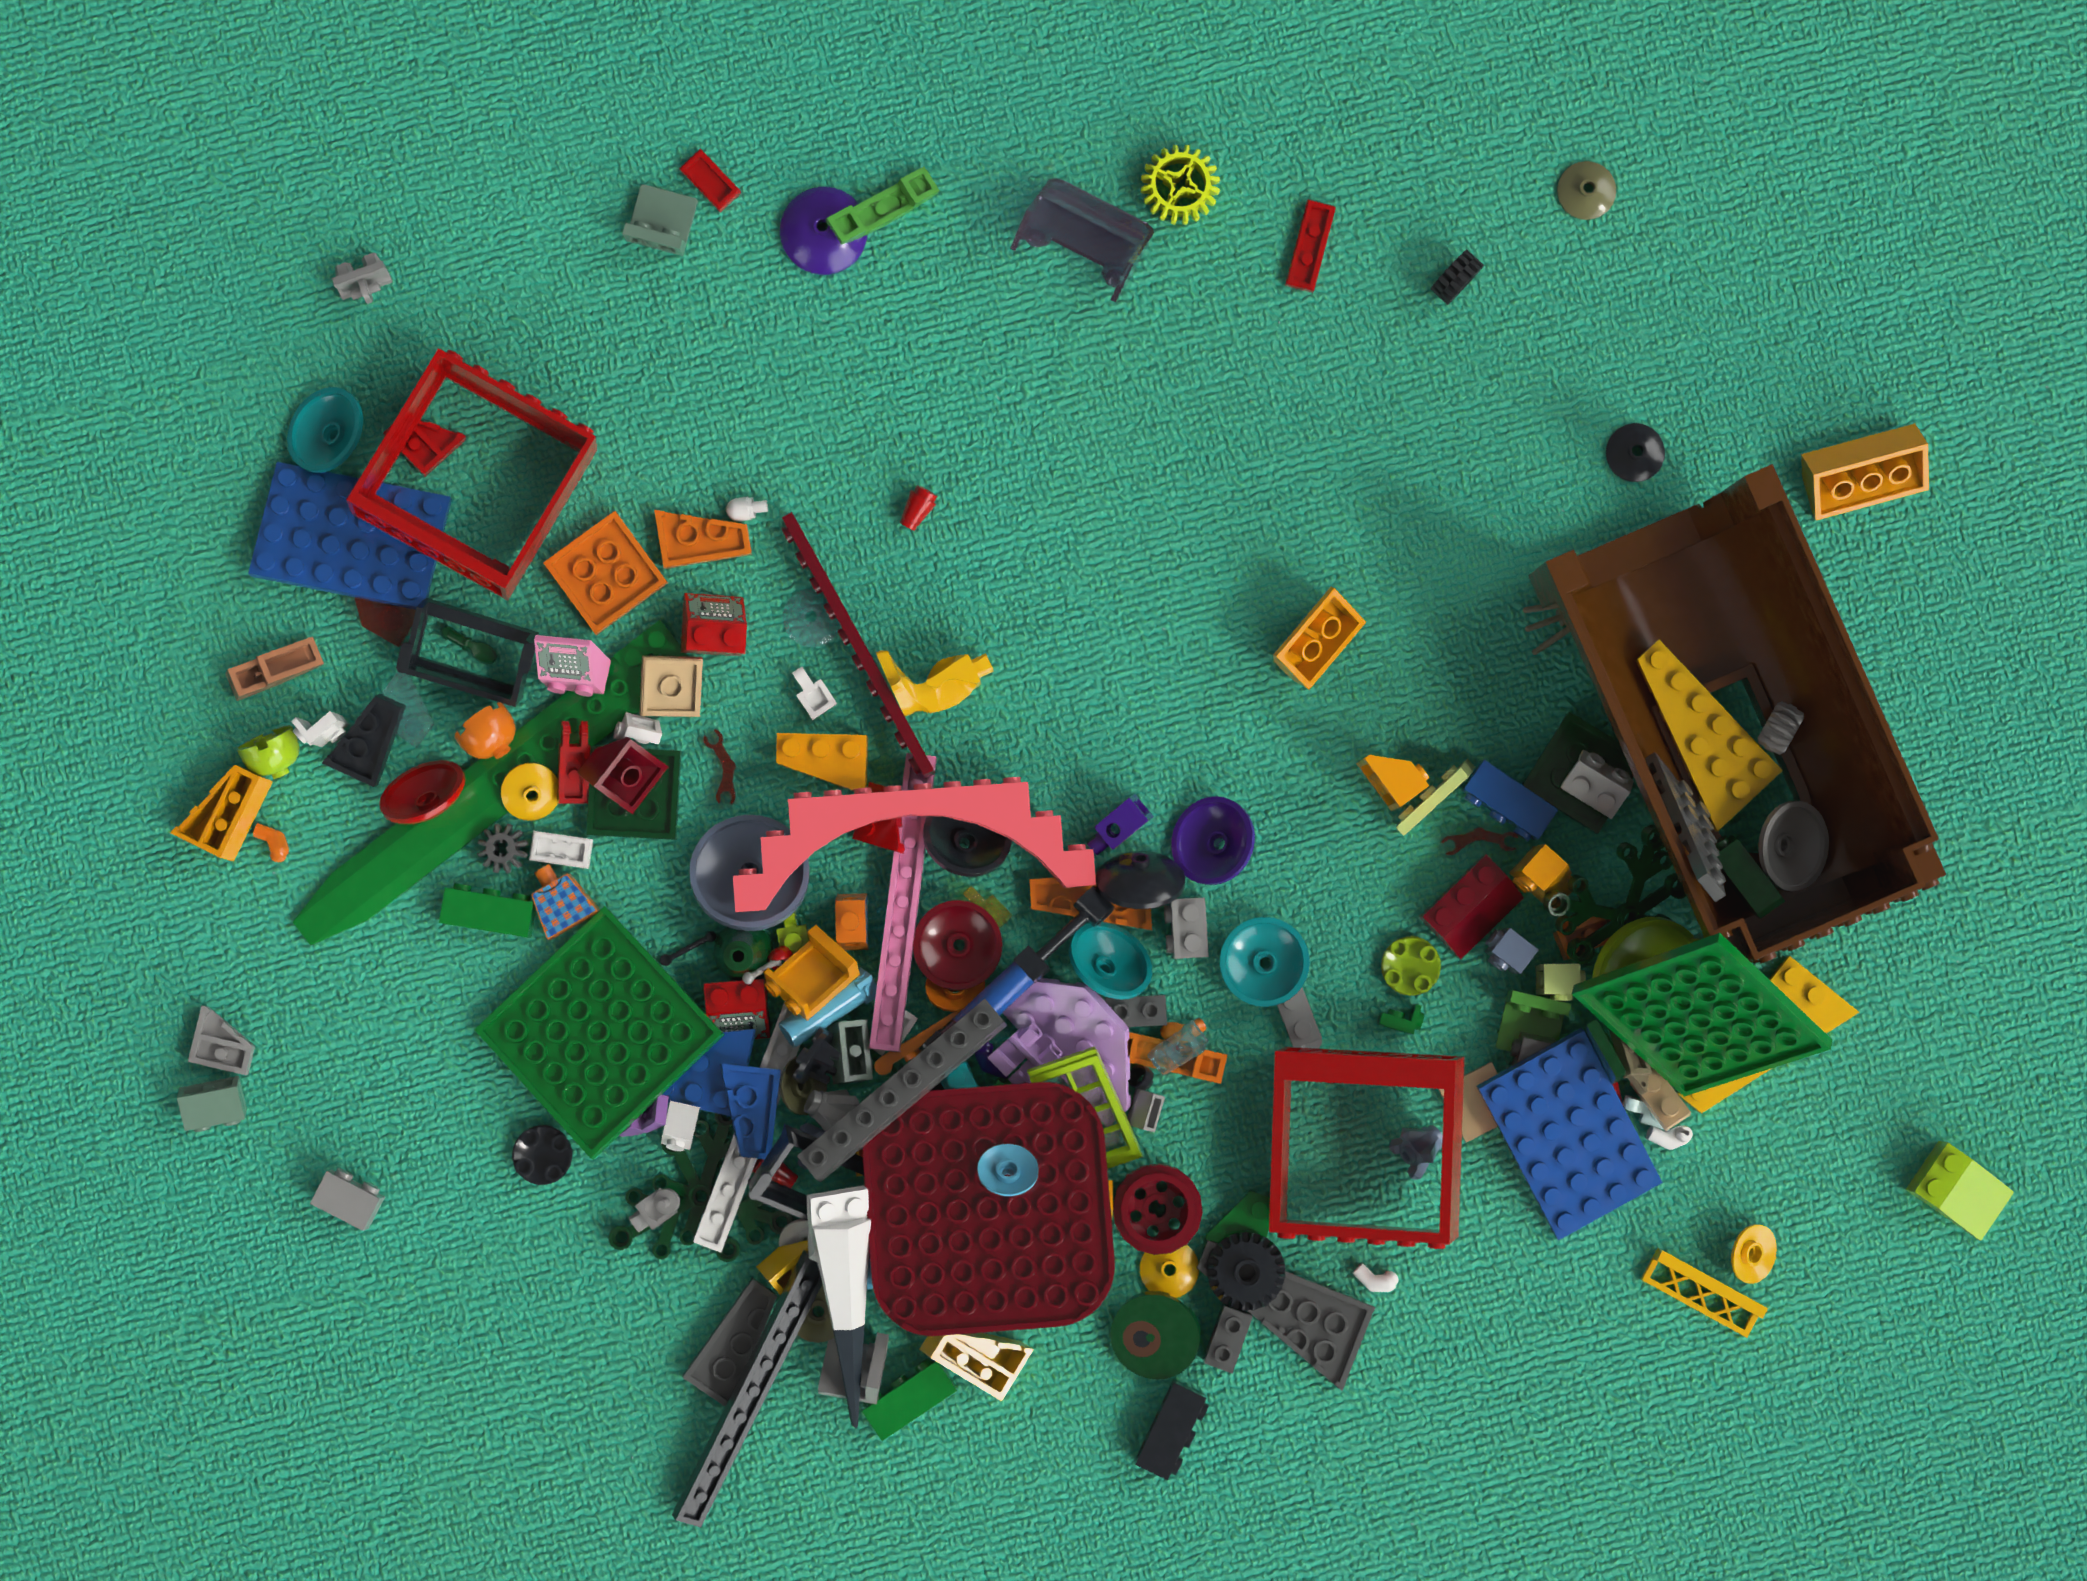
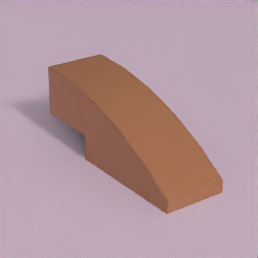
[226,636,324,701]

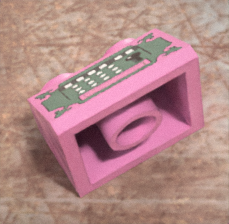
[534,635,611,697]

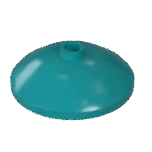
[287,387,363,473]
[1220,917,1310,1007]
[1069,922,1152,1000]

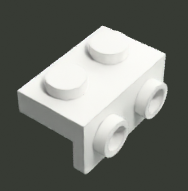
[291,711,349,747]
[1561,750,1634,819]

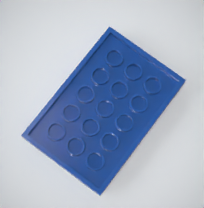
[248,462,452,610]
[1476,1028,1663,1241]

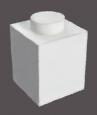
[661,1101,700,1151]

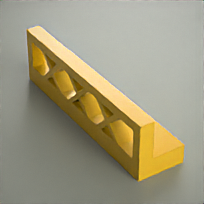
[1641,1248,1768,1338]

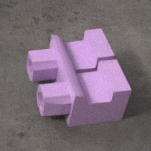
[988,1023,1063,1084]

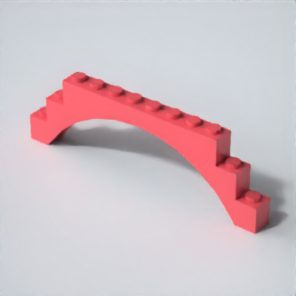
[733,777,1096,913]

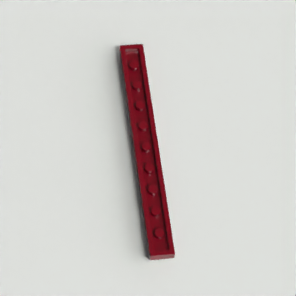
[781,512,936,779]

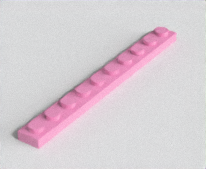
[869,753,937,1052]

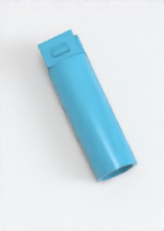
[778,967,877,1048]

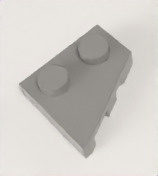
[188,1005,255,1075]

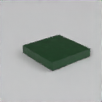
[1583,1020,1626,1084]

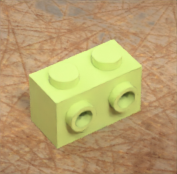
[1536,964,1586,1001]

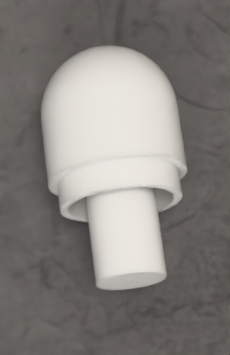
[726,497,768,522]

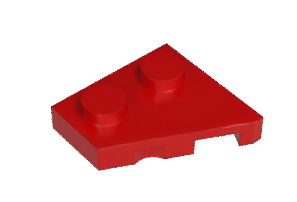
[383,420,466,477]

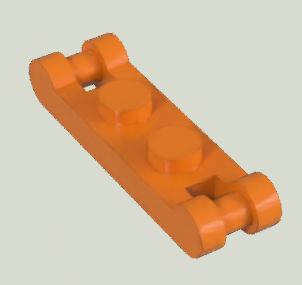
[874,1012,959,1075]

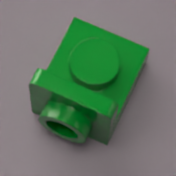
[1376,1004,1425,1035]

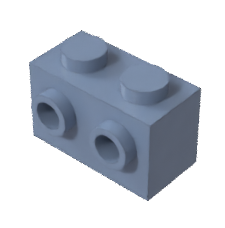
[1485,928,1539,974]

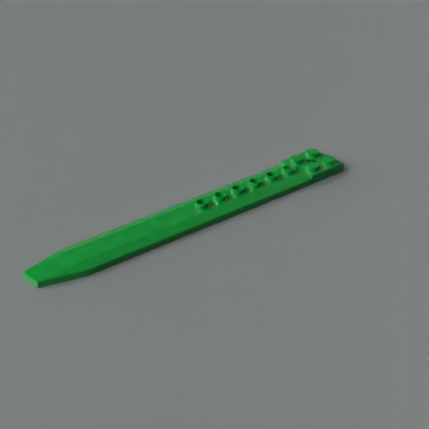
[293,620,689,945]

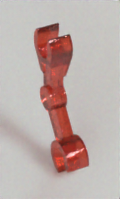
[703,729,736,805]
[1440,827,1518,855]

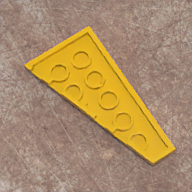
[1635,639,1783,832]
[1677,956,1860,1113]

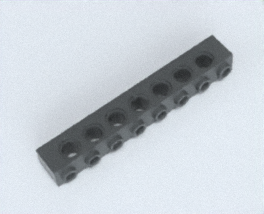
[797,999,1007,1182]

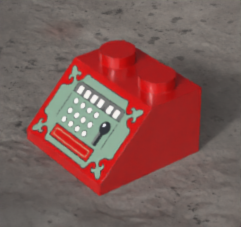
[681,593,747,656]
[704,979,771,1039]

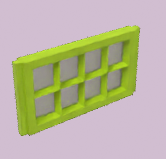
[1027,1046,1143,1169]

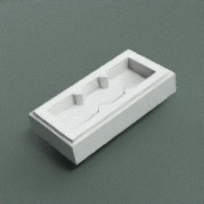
[529,831,593,869]

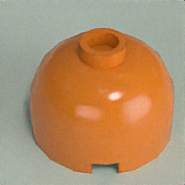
[454,702,516,759]

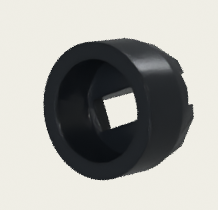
[1128,1064,1154,1090]

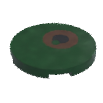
[1110,1291,1201,1380]

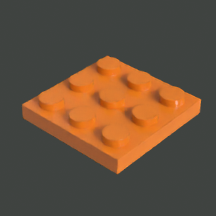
[543,511,668,635]

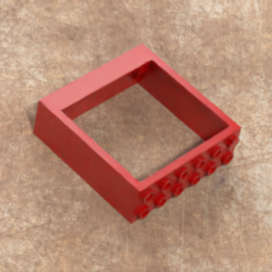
[346,348,597,601]
[1269,1047,1465,1249]

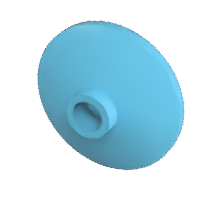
[977,1144,1039,1196]

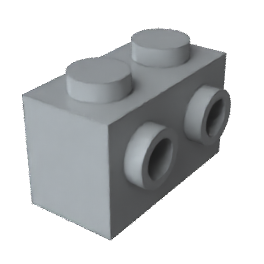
[310,1168,385,1231]

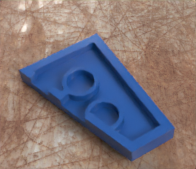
[720,1063,781,1159]

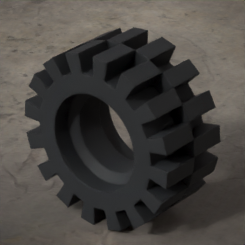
[1431,249,1484,305]

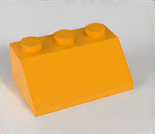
[1273,586,1366,690]
[1356,755,1429,811]

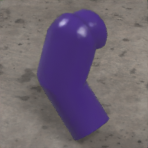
[975,1041,1008,1079]

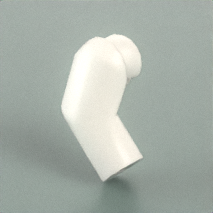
[1646,1125,1693,1150]

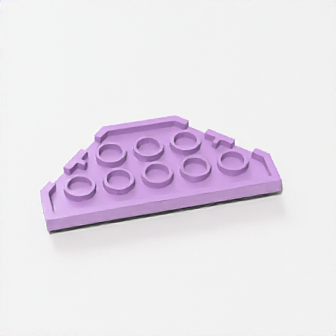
[1003,978,1131,1127]

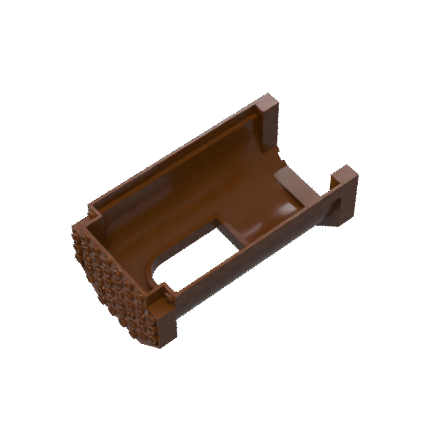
[1528,464,1946,964]

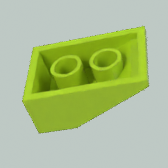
[1905,1141,2014,1241]

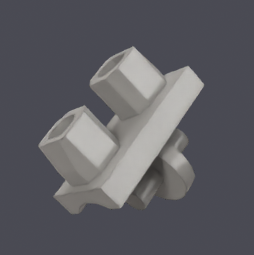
[332,252,393,304]
[629,1188,680,1232]

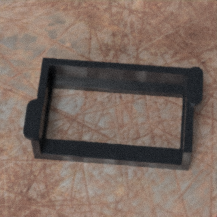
[396,598,539,707]
[748,1124,864,1221]

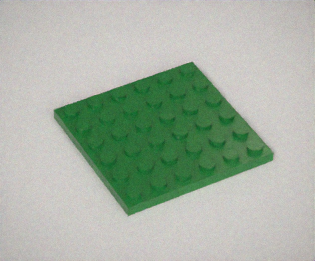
[474,906,725,1160]
[1572,933,1832,1097]

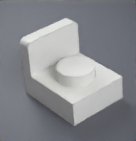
[614,712,662,744]

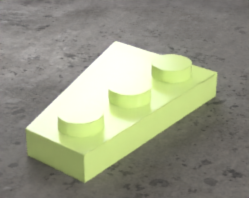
[1396,758,1475,836]

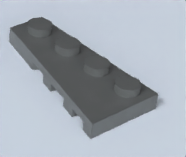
[682,1277,777,1407]

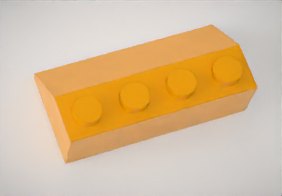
[1801,423,1929,520]

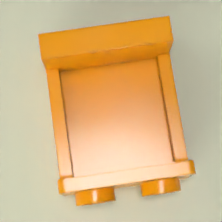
[763,925,860,1021]

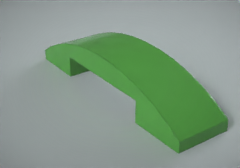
[826,166,940,245]

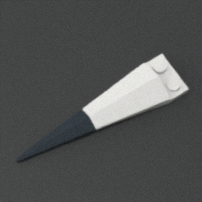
[806,1185,871,1429]

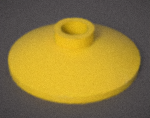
[501,763,558,821]
[1731,1224,1777,1284]
[1140,1245,1199,1298]

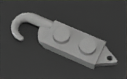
[1277,987,1322,1048]

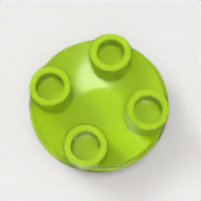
[1381,936,1441,996]

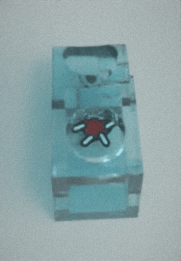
[1147,1020,1209,1075]

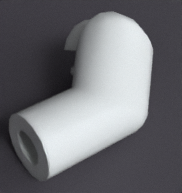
[1352,1263,1398,1292]

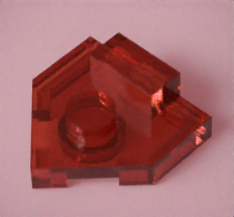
[355,597,416,648]

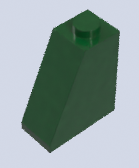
[1714,835,1785,919]

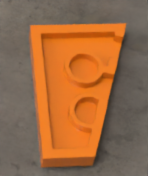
[654,510,752,569]

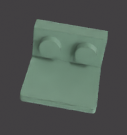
[622,184,698,256]

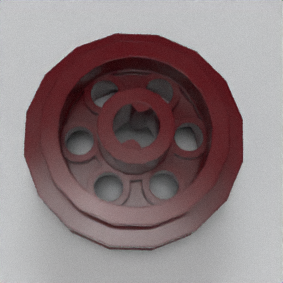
[1113,1163,1203,1255]

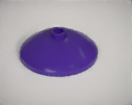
[780,187,868,275]
[1171,796,1255,885]

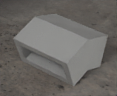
[1127,1089,1165,1133]

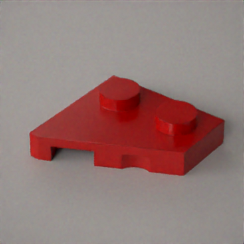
[852,782,905,854]

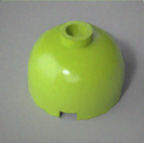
[237,725,299,779]

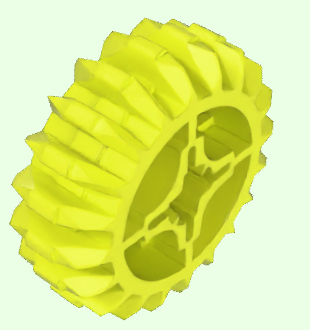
[1141,145,1220,225]

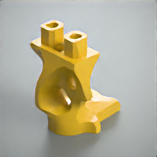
[876,650,994,717]

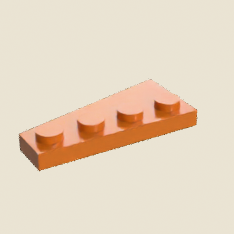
[1029,875,1152,930]

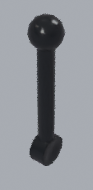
[660,931,716,966]

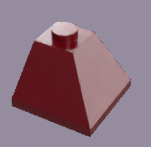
[577,737,668,814]

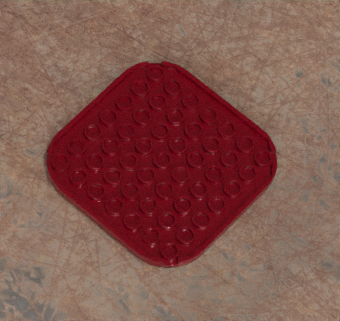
[863,1082,1115,1336]

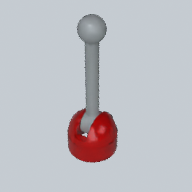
[742,946,793,984]

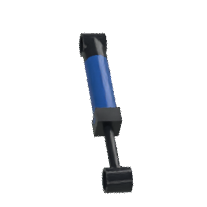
[920,886,1115,1052]

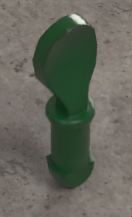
[440,626,497,665]

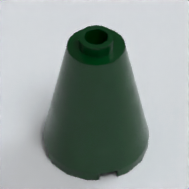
[714,927,773,981]

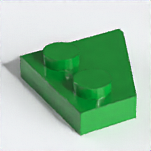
[1205,1190,1270,1243]

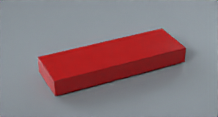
[1285,199,1336,293]

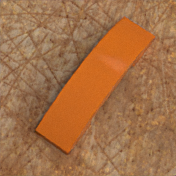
[1127,1032,1227,1084]

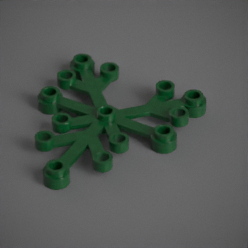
[1543,825,1686,964]
[608,1113,794,1262]

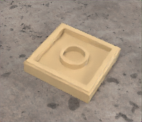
[639,656,703,717]
[1438,1062,1498,1143]

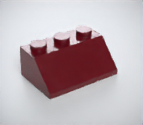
[1419,854,1524,960]

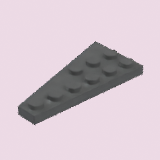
[1645,752,1726,902]
[1197,1240,1375,1391]

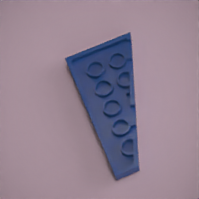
[662,1029,756,1116]

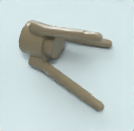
[1523,603,1570,655]

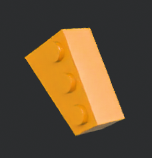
[170,765,273,862]
[1509,844,1577,905]

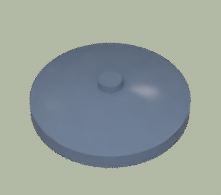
[690,815,809,931]

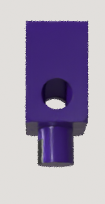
[1086,794,1154,856]

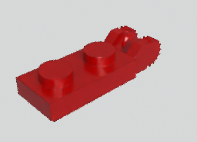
[557,721,590,804]

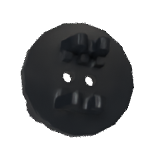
[792,1027,841,1084]

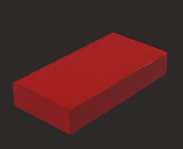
[679,148,741,213]

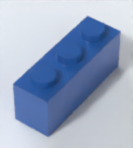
[1461,760,1558,841]

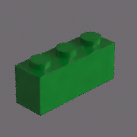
[439,883,536,938]
[862,1357,958,1441]

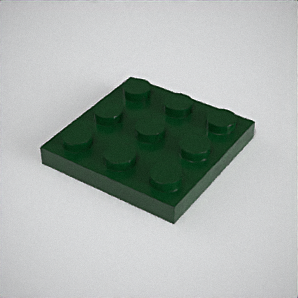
[1522,711,1634,834]
[586,746,682,840]

